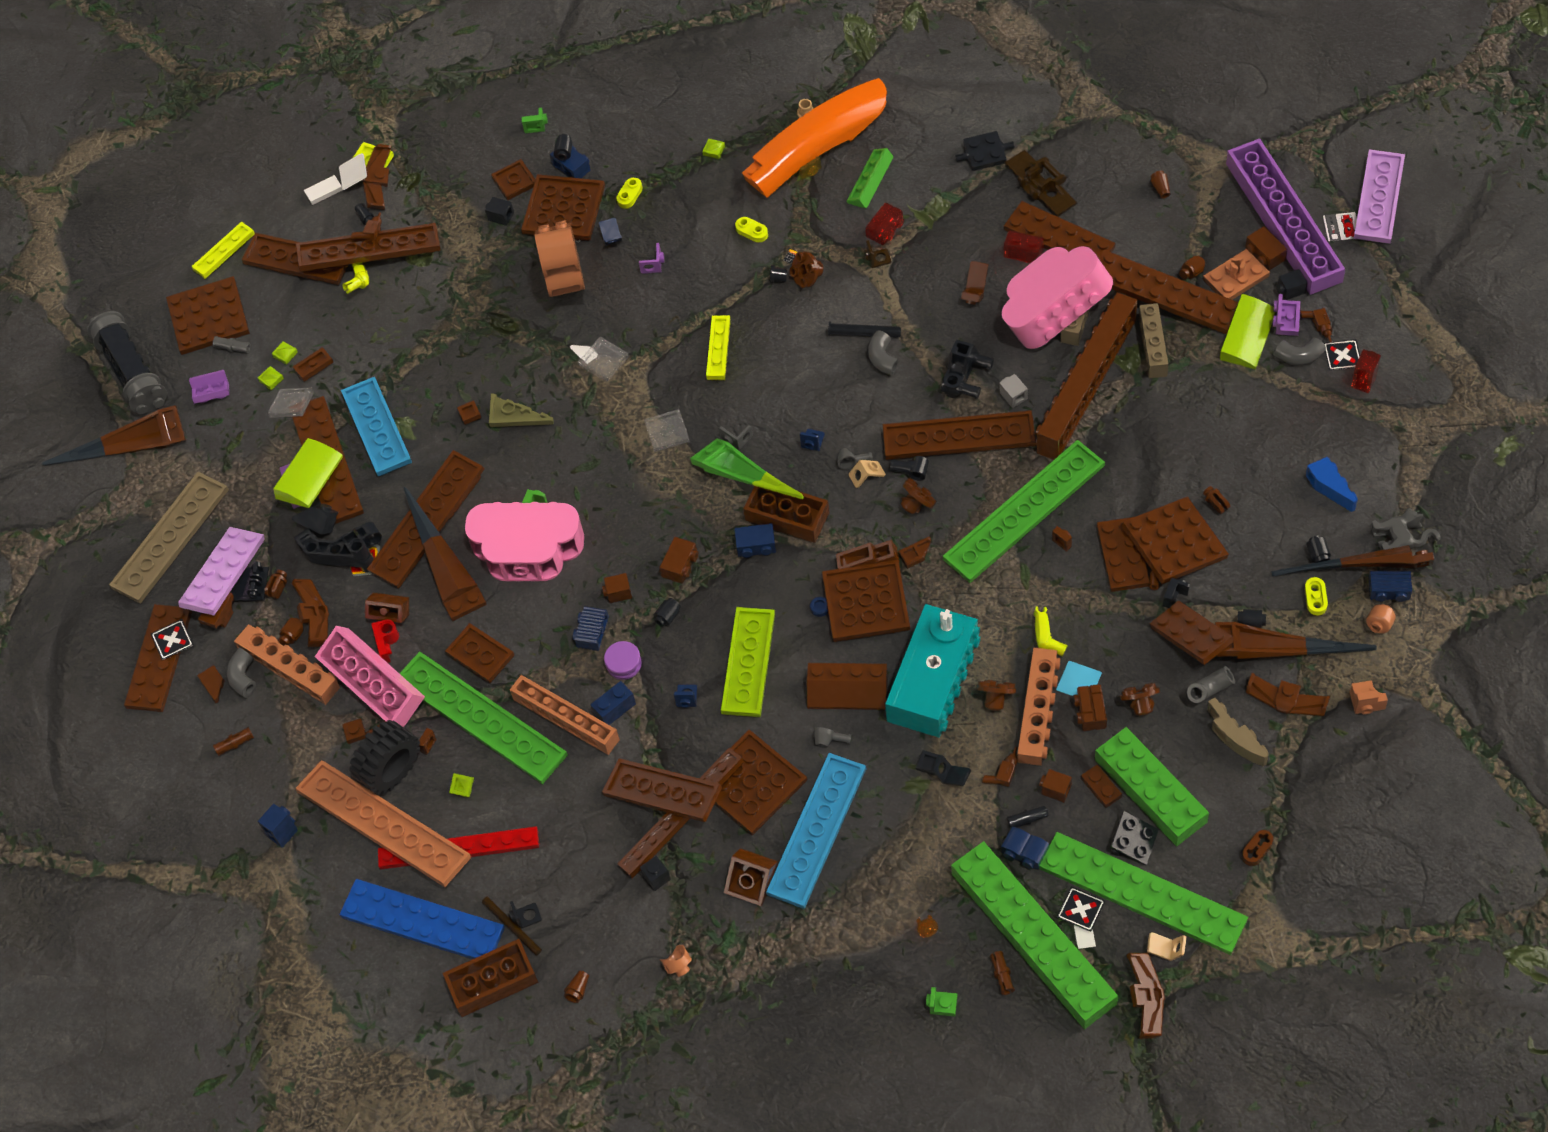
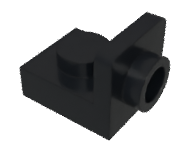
[1163,578,1190,608]

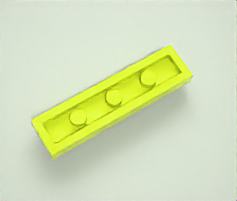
[192,222,255,279]
[706,316,731,380]

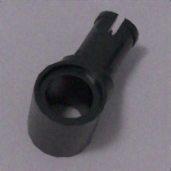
[890,456,929,481]

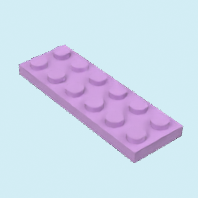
[1354,149,1405,244]
[178,527,265,615]

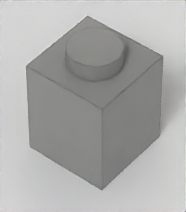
[999,374,1028,408]

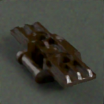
[1005,150,1077,216]

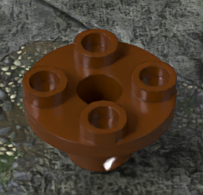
[789,251,824,288]
[901,478,937,514]
[976,680,1016,711]
[1120,683,1160,716]

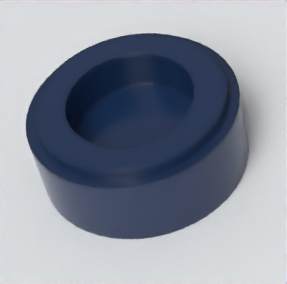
[810,597,828,617]

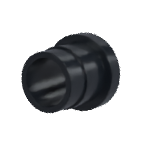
[770,265,787,283]

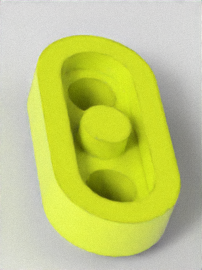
[617,178,643,209]
[735,217,768,243]
[1305,577,1328,616]

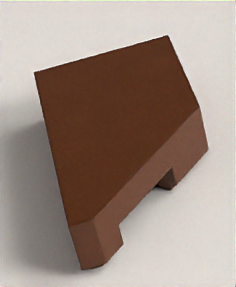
[898,536,931,569]
[197,665,225,703]

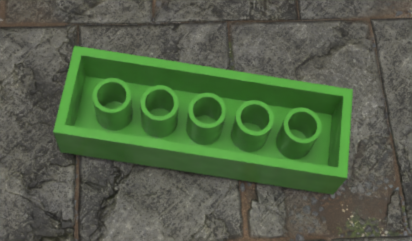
[1095,727,1209,847]

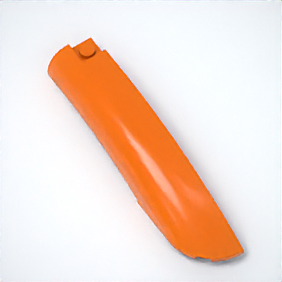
[742,78,887,198]

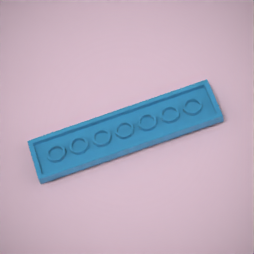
[766,753,866,909]

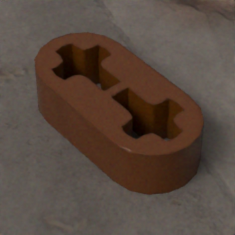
[1242,830,1273,866]

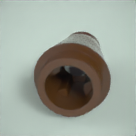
[1150,171,1171,199]
[564,971,589,1003]

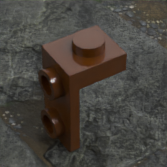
[961,261,989,304]

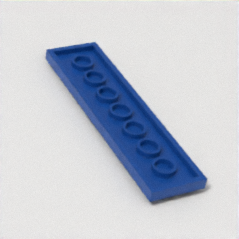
[339,879,505,959]

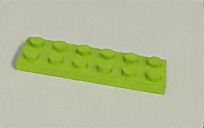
[721,607,775,717]

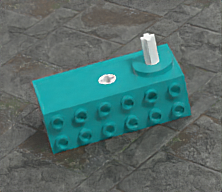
[885,604,981,738]

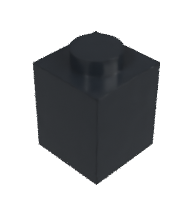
[485,197,514,226]
[1276,269,1307,300]
[640,856,671,891]

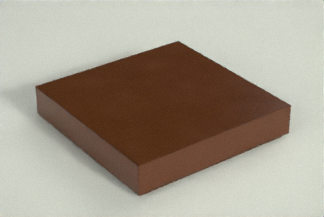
[491,159,536,201]

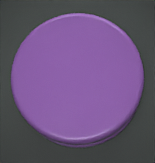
[604,641,642,680]

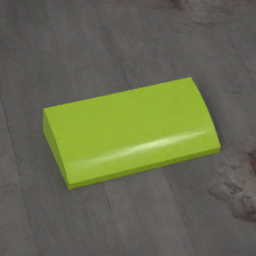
[1220,294,1276,369]
[273,438,343,508]

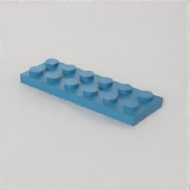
[341,377,412,476]

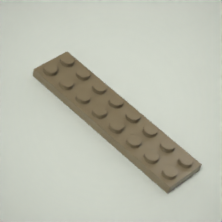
[109,472,229,604]

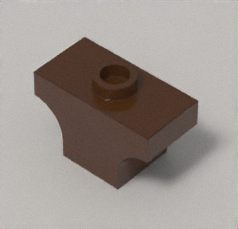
[198,593,234,629]

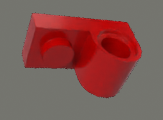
[371,619,399,663]

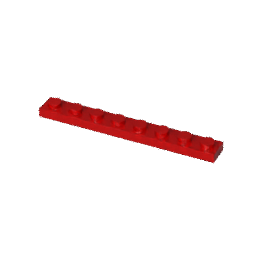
[378,826,539,870]

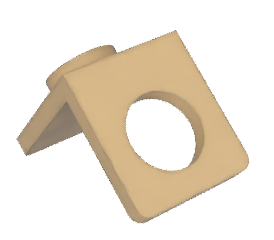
[849,460,886,488]
[1147,932,1186,961]

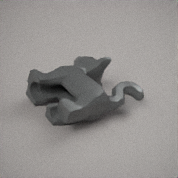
[1371,508,1441,551]

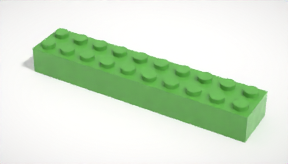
[951,841,1118,1030]

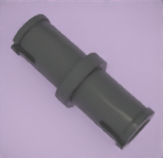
[213,336,251,354]

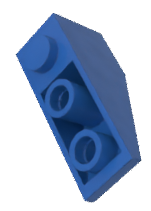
[1306,457,1358,512]

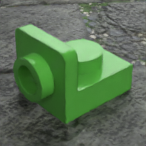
[522,108,548,133]
[522,489,547,503]
[926,987,958,1016]

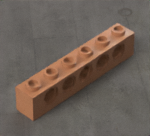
[234,624,340,705]
[1018,648,1061,766]
[510,675,620,755]

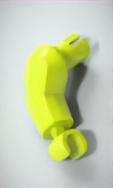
[342,263,369,294]
[1034,606,1068,657]

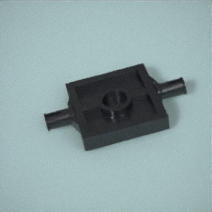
[955,131,1015,171]

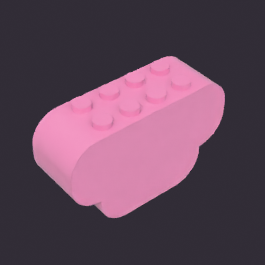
[1002,246,1113,349]
[465,502,584,581]

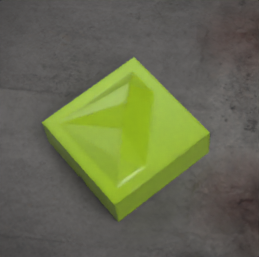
[702,139,725,159]
[272,341,298,365]
[258,366,284,390]
[449,773,474,797]

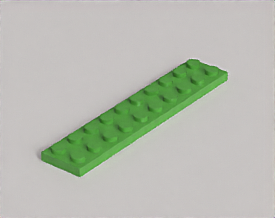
[943,440,1105,583]
[400,651,568,784]
[1039,832,1248,955]

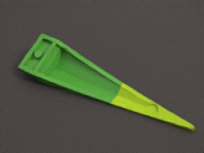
[690,438,804,499]

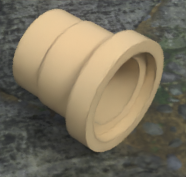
[797,99,813,118]

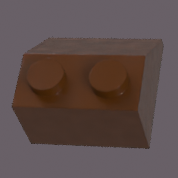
[724,848,778,906]

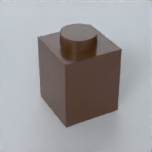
[602,573,632,603]
[1039,769,1072,803]

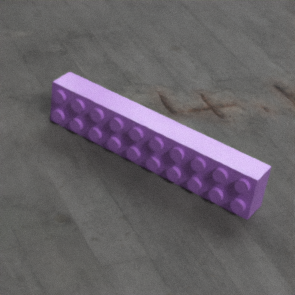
[1226,139,1345,295]

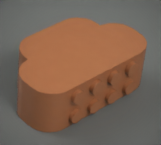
[534,220,585,297]

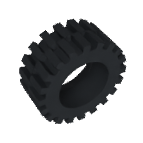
[349,720,420,795]

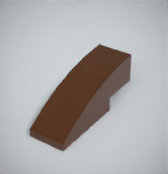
[836,540,900,569]

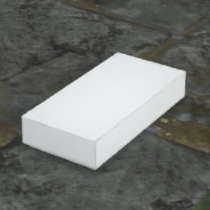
[304,175,343,205]

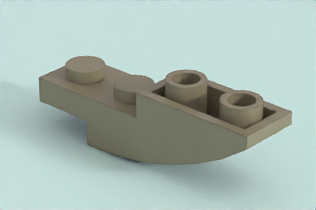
[1207,698,1269,766]

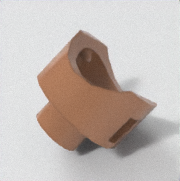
[660,945,692,977]

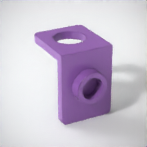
[639,243,664,273]

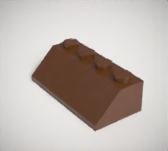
[807,663,888,710]

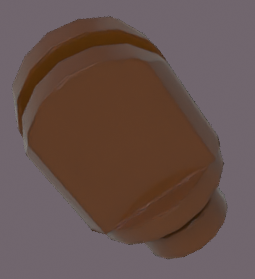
[1179,256,1205,280]
[1203,486,1231,514]
[265,569,287,599]
[278,618,304,646]

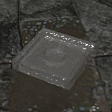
[578,337,629,382]
[268,388,314,418]
[644,409,690,452]

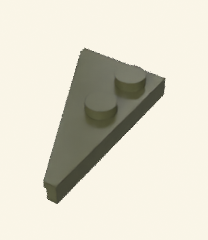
[489,394,554,427]

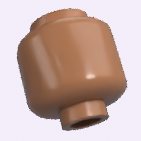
[1366,604,1396,634]

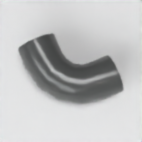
[868,331,899,376]
[1273,338,1326,366]
[226,648,256,698]
[1187,666,1235,703]

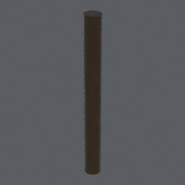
[482,896,542,956]

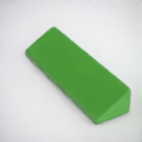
[846,148,893,208]

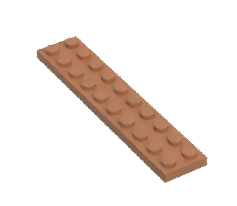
[295,760,471,887]

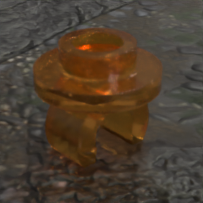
[917,915,938,937]

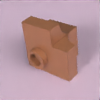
[1350,681,1388,714]

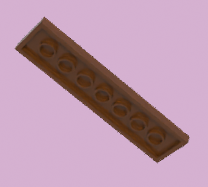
[296,223,441,271]
[1099,250,1239,334]
[290,396,364,524]
[883,410,1036,460]
[367,450,485,589]

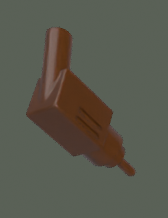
[351,212,382,241]
[1300,308,1332,343]
[982,747,1018,787]

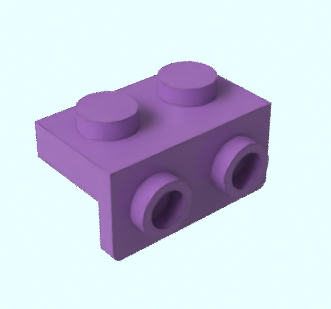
[1273,294,1300,336]
[189,370,229,404]

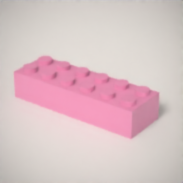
[315,626,425,727]

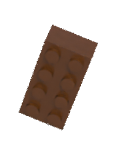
[743,486,830,543]
[443,939,539,1017]

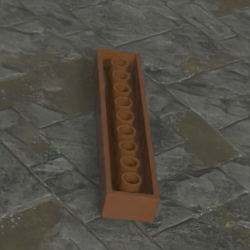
[1035,292,1137,460]

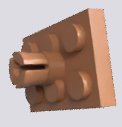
[1203,249,1270,300]

